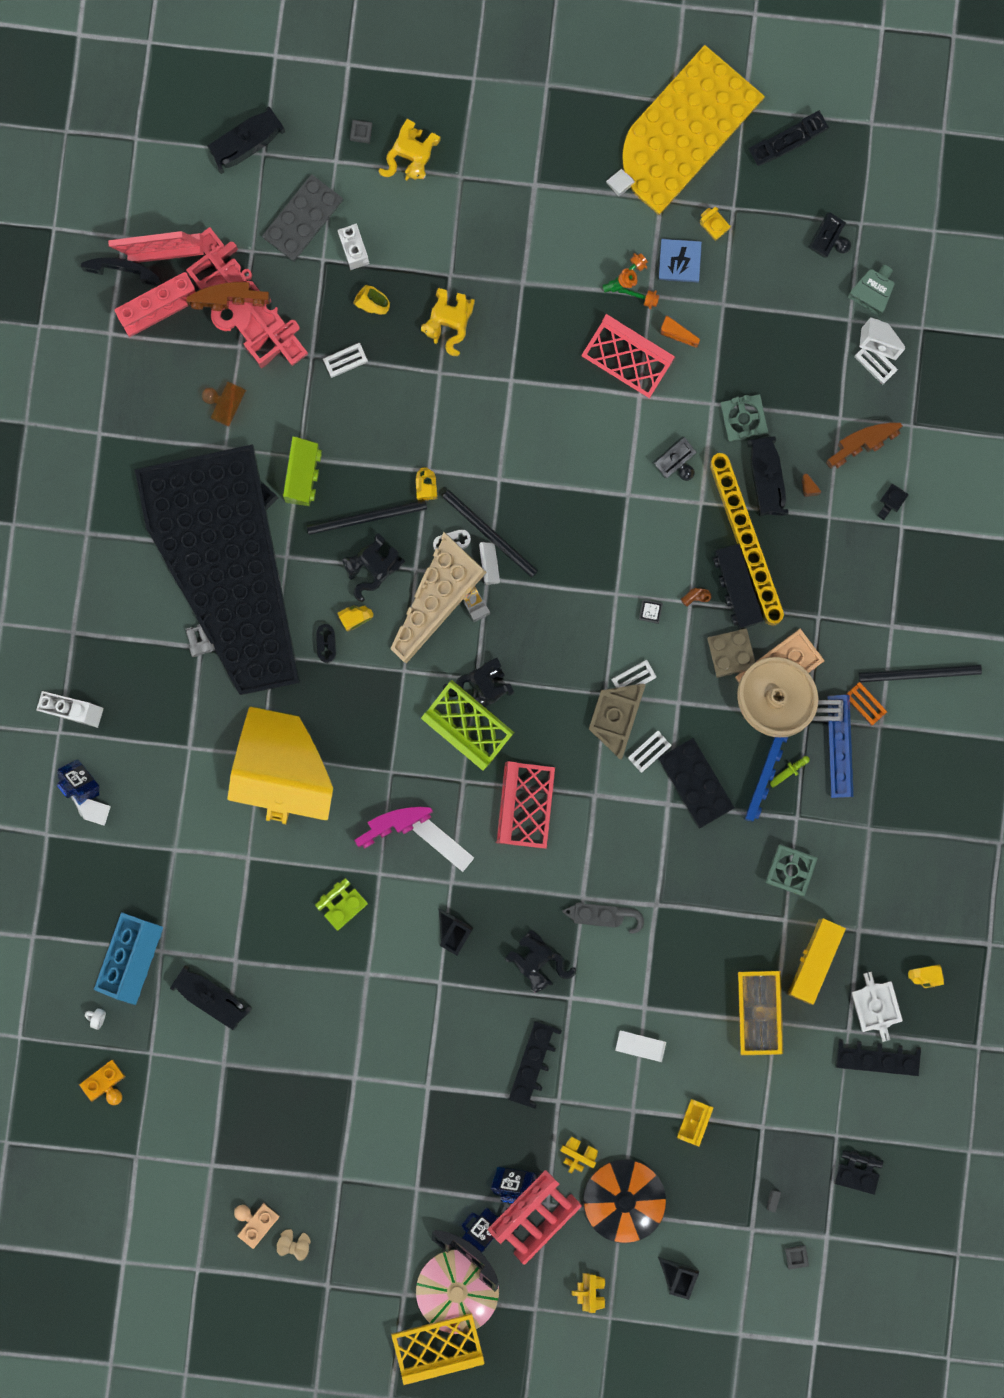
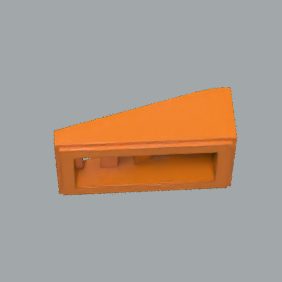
[660,315,700,348]

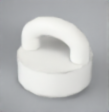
[85,1008,106,1030]

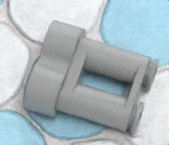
[186,624,215,657]

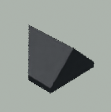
[438,908,473,956]
[658,1257,699,1300]

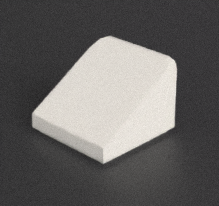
[606,169,635,197]

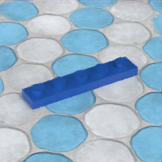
[828,695,854,798]
[744,737,788,822]

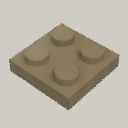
[707,628,755,678]

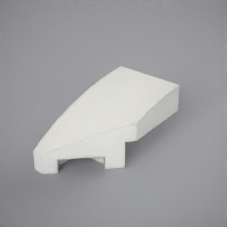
[71,794,111,826]

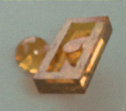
[202,382,246,427]

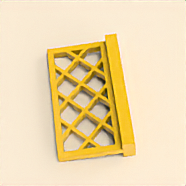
[391,1313,485,1385]

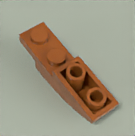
[186,282,270,311]
[826,423,903,469]

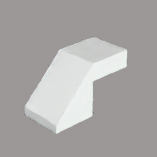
[615,1031,666,1062]

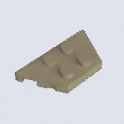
[589,684,646,759]

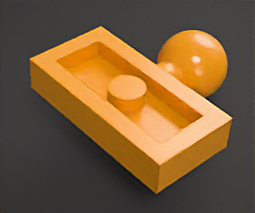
[79,1060,125,1105]

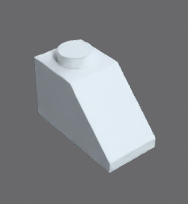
[859,317,905,360]

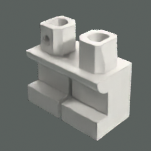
[338,223,370,270]

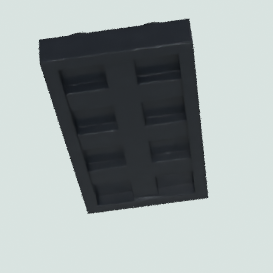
[658,738,735,829]

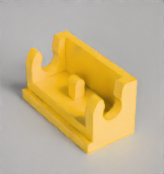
[677,1099,713,1146]

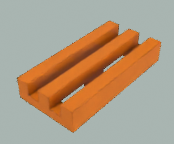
[846,682,887,726]

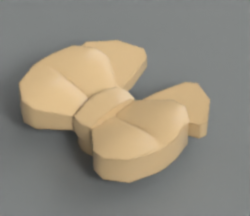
[277,1229,311,1261]

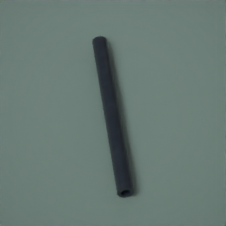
[442,490,538,578]
[307,500,427,535]
[859,665,982,683]

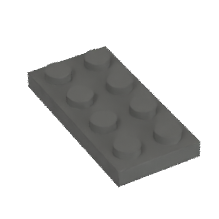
[262,174,343,262]

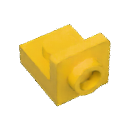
[700,206,731,241]

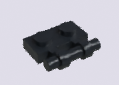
[834,1150,883,1195]

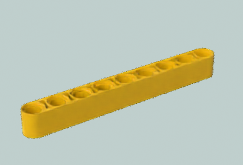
[710,453,784,626]

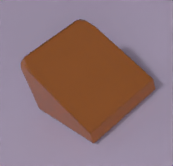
[801,474,821,497]

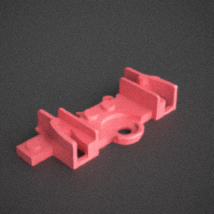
[186,227,308,369]

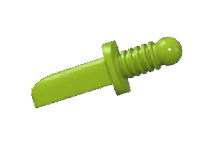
[770,756,810,788]

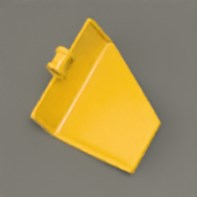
[227,707,333,825]

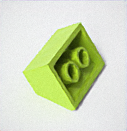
[283,437,322,506]

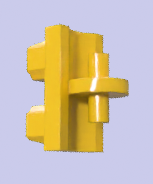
[560,1136,598,1174]
[571,1273,605,1313]

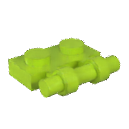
[315,878,368,931]

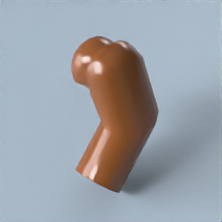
[680,588,711,607]

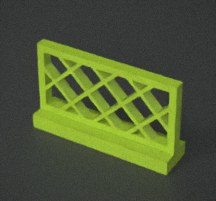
[421,680,515,771]

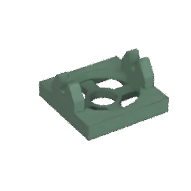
[720,394,768,442]
[765,844,818,897]

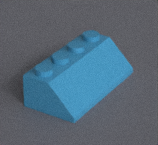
[94,912,163,1005]

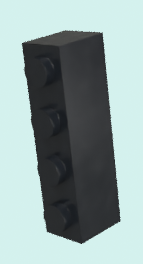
[712,544,763,630]

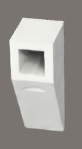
[36,691,104,728]

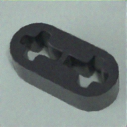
[316,624,336,663]

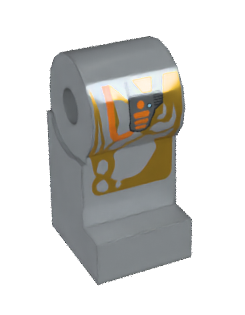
[463,586,490,622]

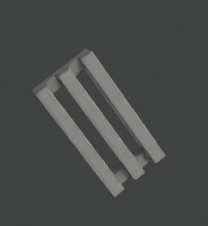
[812,700,843,721]

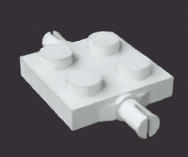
[851,972,902,1042]

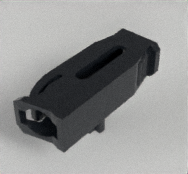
[207,106,285,174]
[747,436,789,517]
[170,965,252,1030]

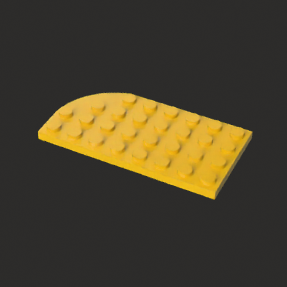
[623,45,765,215]

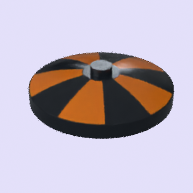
[583,1159,666,1243]

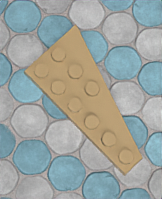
[391,532,487,663]

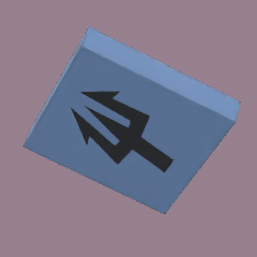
[659,239,702,283]

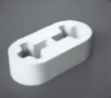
[433,530,471,550]

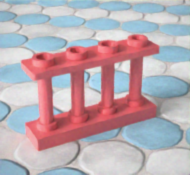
[114,272,196,338]
[487,1170,582,1265]

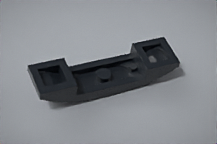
[748,110,829,166]
[80,257,162,286]
[432,1230,499,1292]

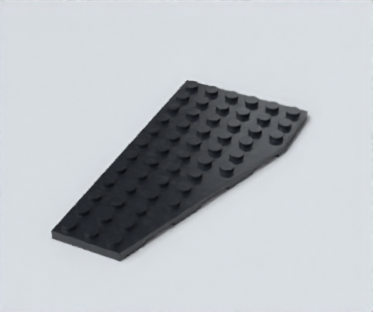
[135,444,300,695]

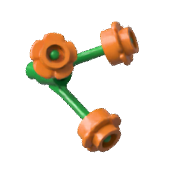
[603,253,660,309]

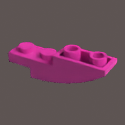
[354,807,433,849]

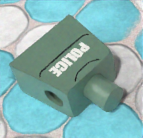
[848,265,895,317]

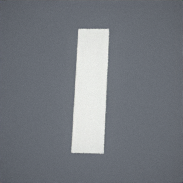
[412,820,474,872]

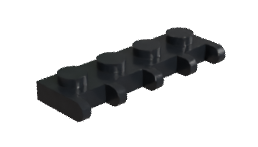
[508,1021,562,1109]
[836,1039,921,1076]

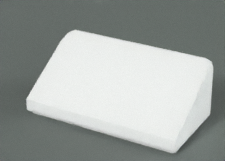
[479,542,500,585]

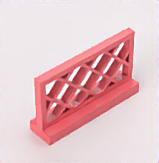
[109,231,204,263]
[581,314,675,399]
[496,761,555,849]

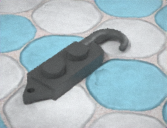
[562,903,644,933]

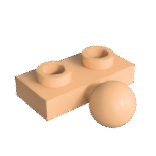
[234,1203,280,1249]

